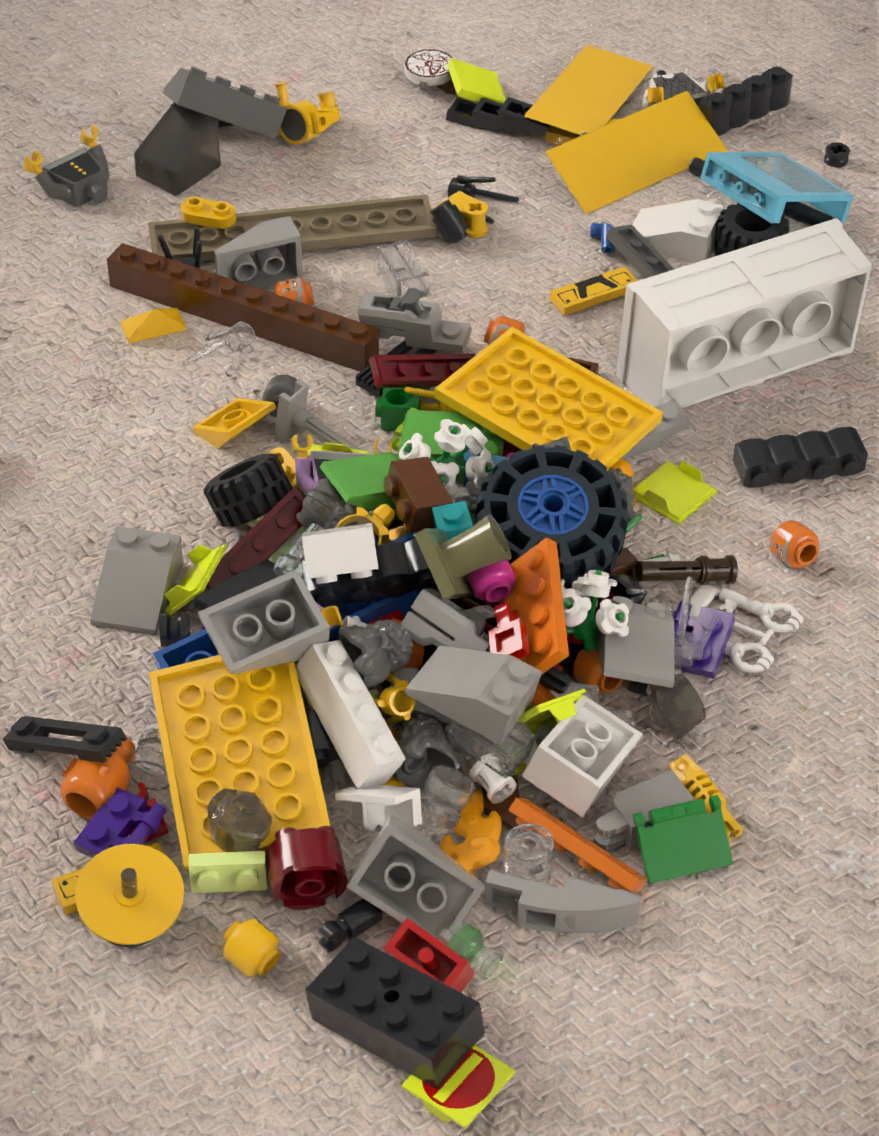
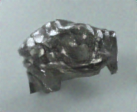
[646,673,706,739]
[207,788,273,852]

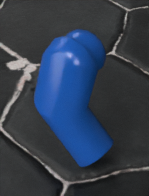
[590,222,615,254]

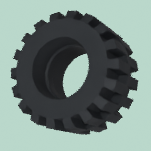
[714,202,789,256]
[203,453,293,527]

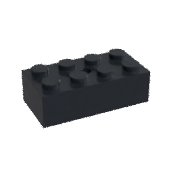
[305,937,485,1089]

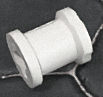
[469,755,517,804]

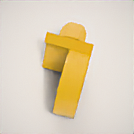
[336,504,395,546]

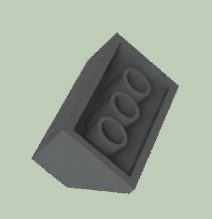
[162,66,287,139]

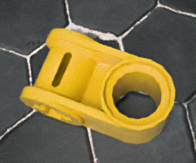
[436,191,488,238]

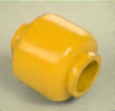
[223,919,281,977]

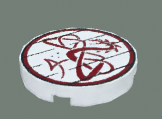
[404,49,453,86]

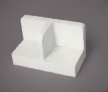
[335,785,422,831]

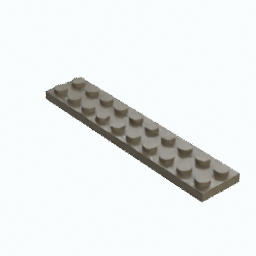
[148,194,437,262]

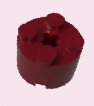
[265,826,348,910]

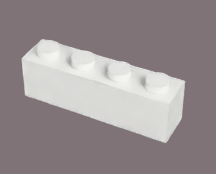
[296,640,406,789]

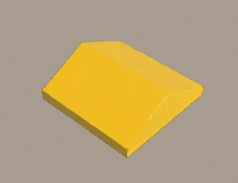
[192,398,276,449]

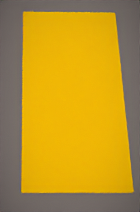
[524,45,653,136]
[545,91,728,214]

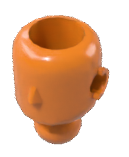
[61,737,136,820]

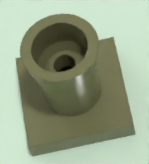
[414,514,511,600]

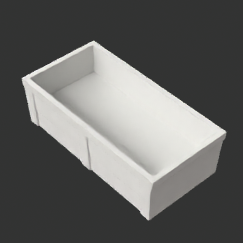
[616,218,872,409]

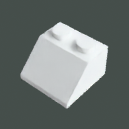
[302,523,379,584]

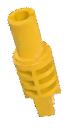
[668,754,743,842]

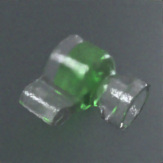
[437,919,503,980]

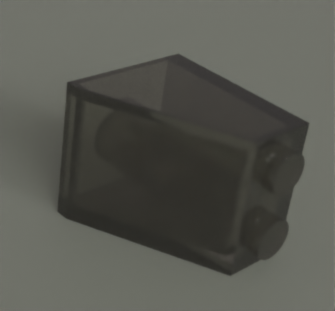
[134,102,221,197]

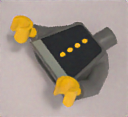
[23,125,110,207]

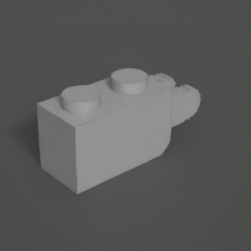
[594,770,695,851]

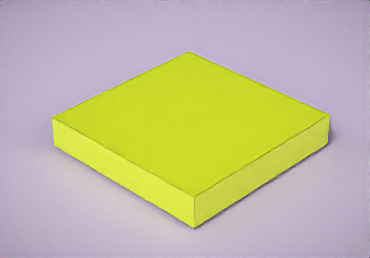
[447,58,506,104]

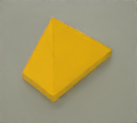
[120,308,186,343]

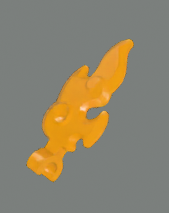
[439,787,503,878]

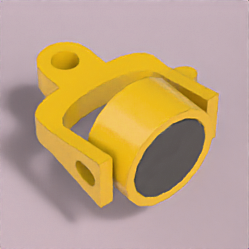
[273,81,340,145]

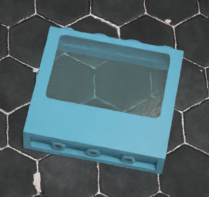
[700,152,854,223]

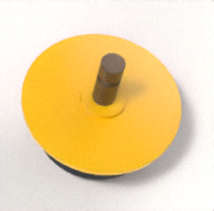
[75,844,184,947]

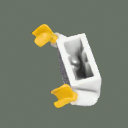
[642,70,725,109]

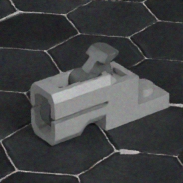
[358,288,472,354]
[402,589,495,652]

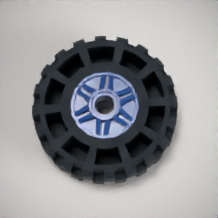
[475,445,629,589]

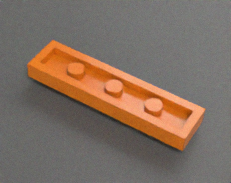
[509,798,648,893]

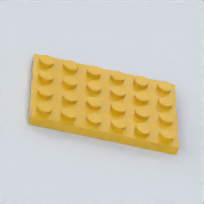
[434,327,663,470]
[149,655,331,872]

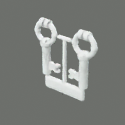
[683,585,803,673]

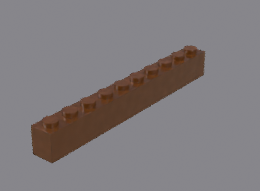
[107,243,379,372]

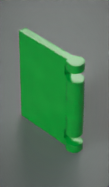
[633,795,733,884]

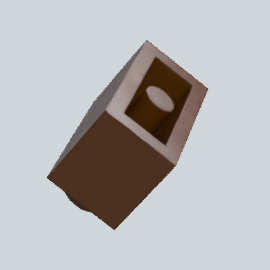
[384,457,453,533]

